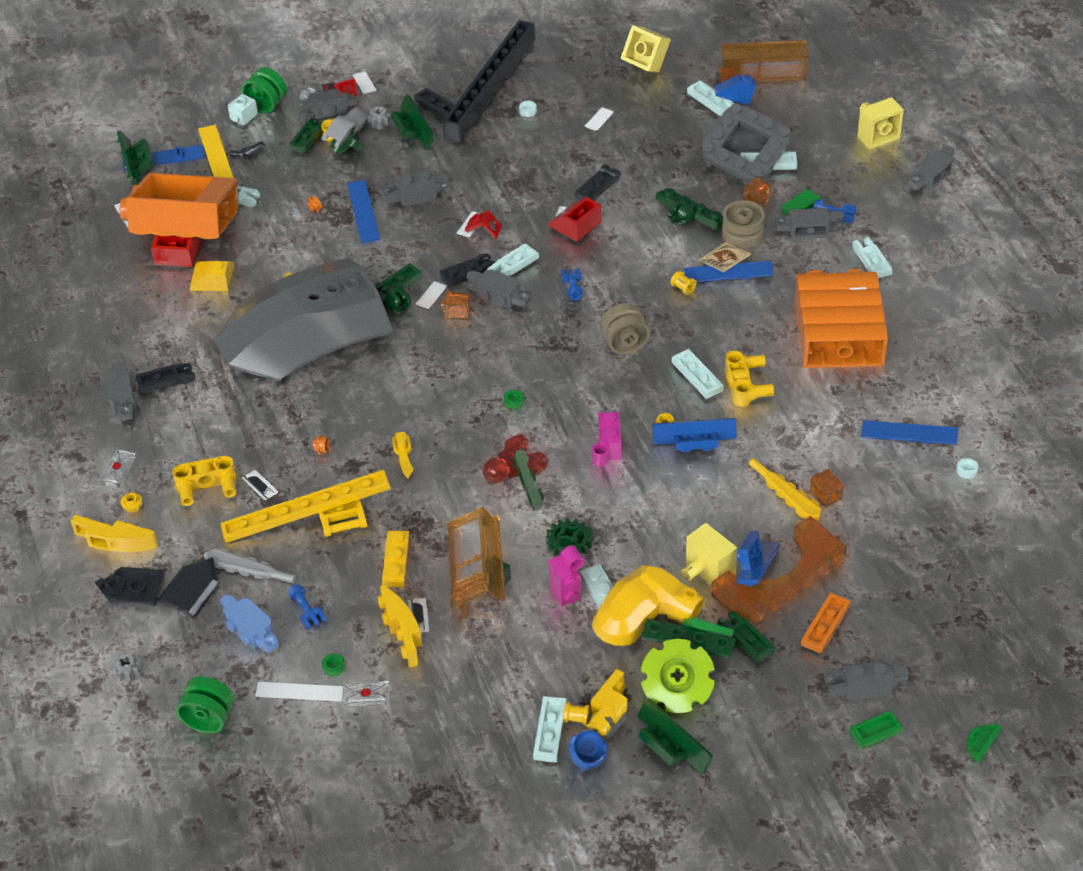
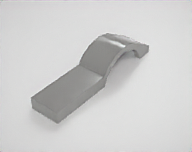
[322,107,369,148]

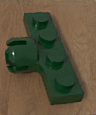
[655,188,723,230]
[375,263,423,313]

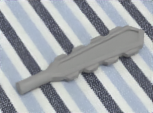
[204,547,296,584]

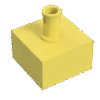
[621,25,671,72]
[857,97,904,149]
[681,523,737,590]

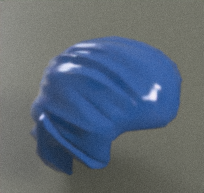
[568,729,608,771]

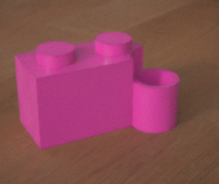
[592,412,621,467]
[548,546,585,607]

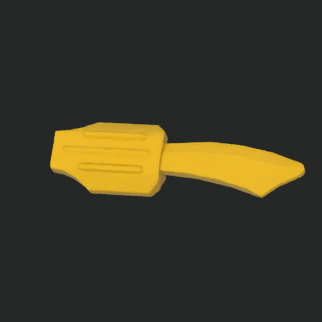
[392,432,414,479]

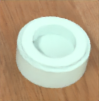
[519,101,537,117]
[956,458,979,479]

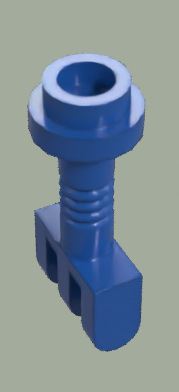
[813,199,857,223]
[560,268,583,301]
[288,584,327,630]

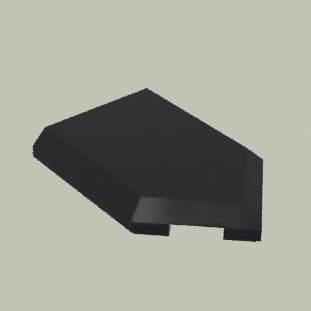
[157,557,219,617]
[95,567,165,607]

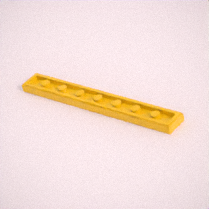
[220,469,391,543]

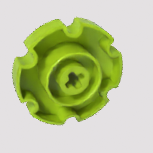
[641,639,715,714]

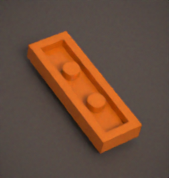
[801,592,851,654]

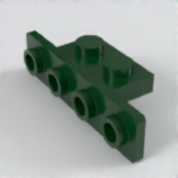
[391,94,435,150]
[117,130,155,185]
[641,619,736,659]
[638,698,713,774]

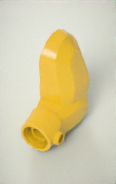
[592,565,705,646]

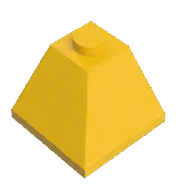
[190,261,234,292]

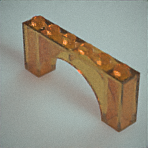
[711,516,847,625]

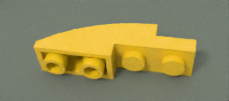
[70,514,158,552]
[377,586,422,668]

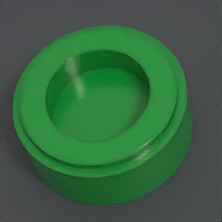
[503,390,524,409]
[322,653,345,677]

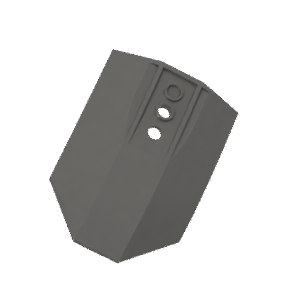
[215,258,393,382]

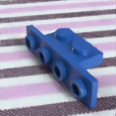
[652,418,737,452]
[737,531,780,586]

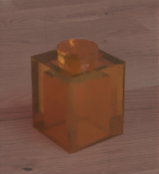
[743,177,771,207]
[441,291,471,321]
[810,469,844,508]

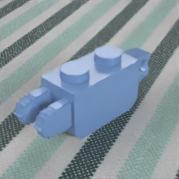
[220,595,279,654]

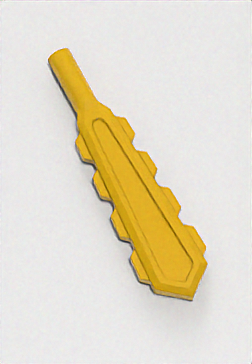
[749,458,821,520]

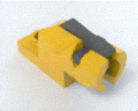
[586,669,628,740]

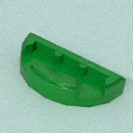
[966,723,1002,764]

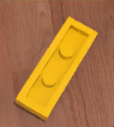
[382,531,410,587]

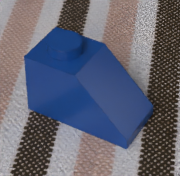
[714,75,756,105]

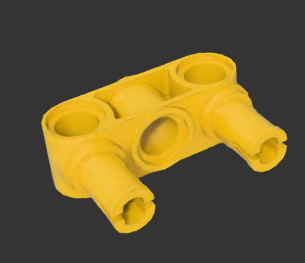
[725,351,774,407]
[172,456,236,506]

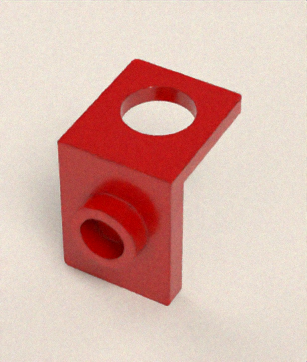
[333,78,357,97]
[464,210,502,239]

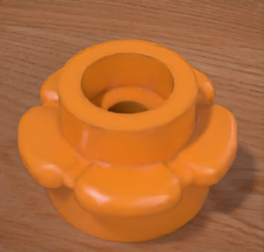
[306,195,323,213]
[313,435,330,455]

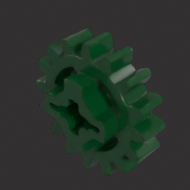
[546,518,593,557]

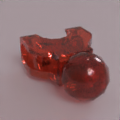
[482,434,549,484]

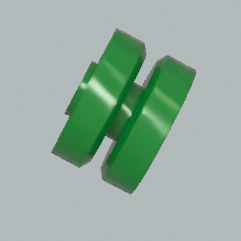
[241,67,288,114]
[175,676,235,734]

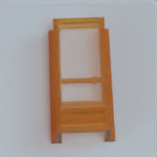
[719,40,809,83]
[446,507,505,620]

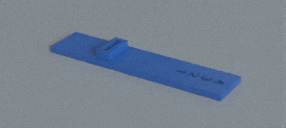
[122,145,206,170]
[347,180,380,243]
[684,261,773,282]
[861,420,958,445]

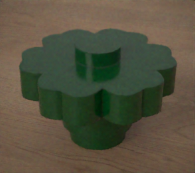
[330,130,364,155]

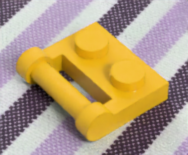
[319,499,367,537]

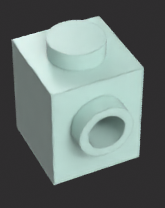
[228,94,258,125]

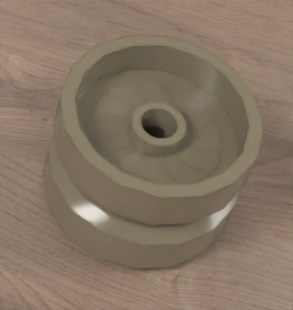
[722,200,765,248]
[600,303,650,355]

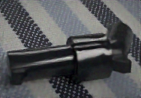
[229,141,266,159]

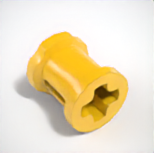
[671,271,697,295]
[563,702,590,726]

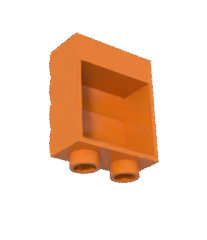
[120,173,238,239]
[794,269,888,368]

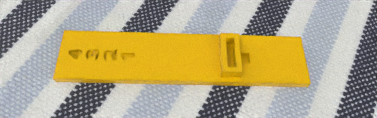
[198,125,234,178]

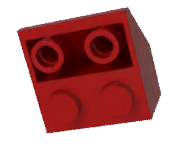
[548,197,601,242]
[151,235,201,267]

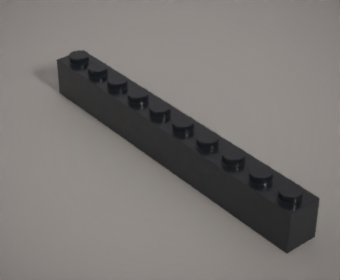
[442,20,535,143]

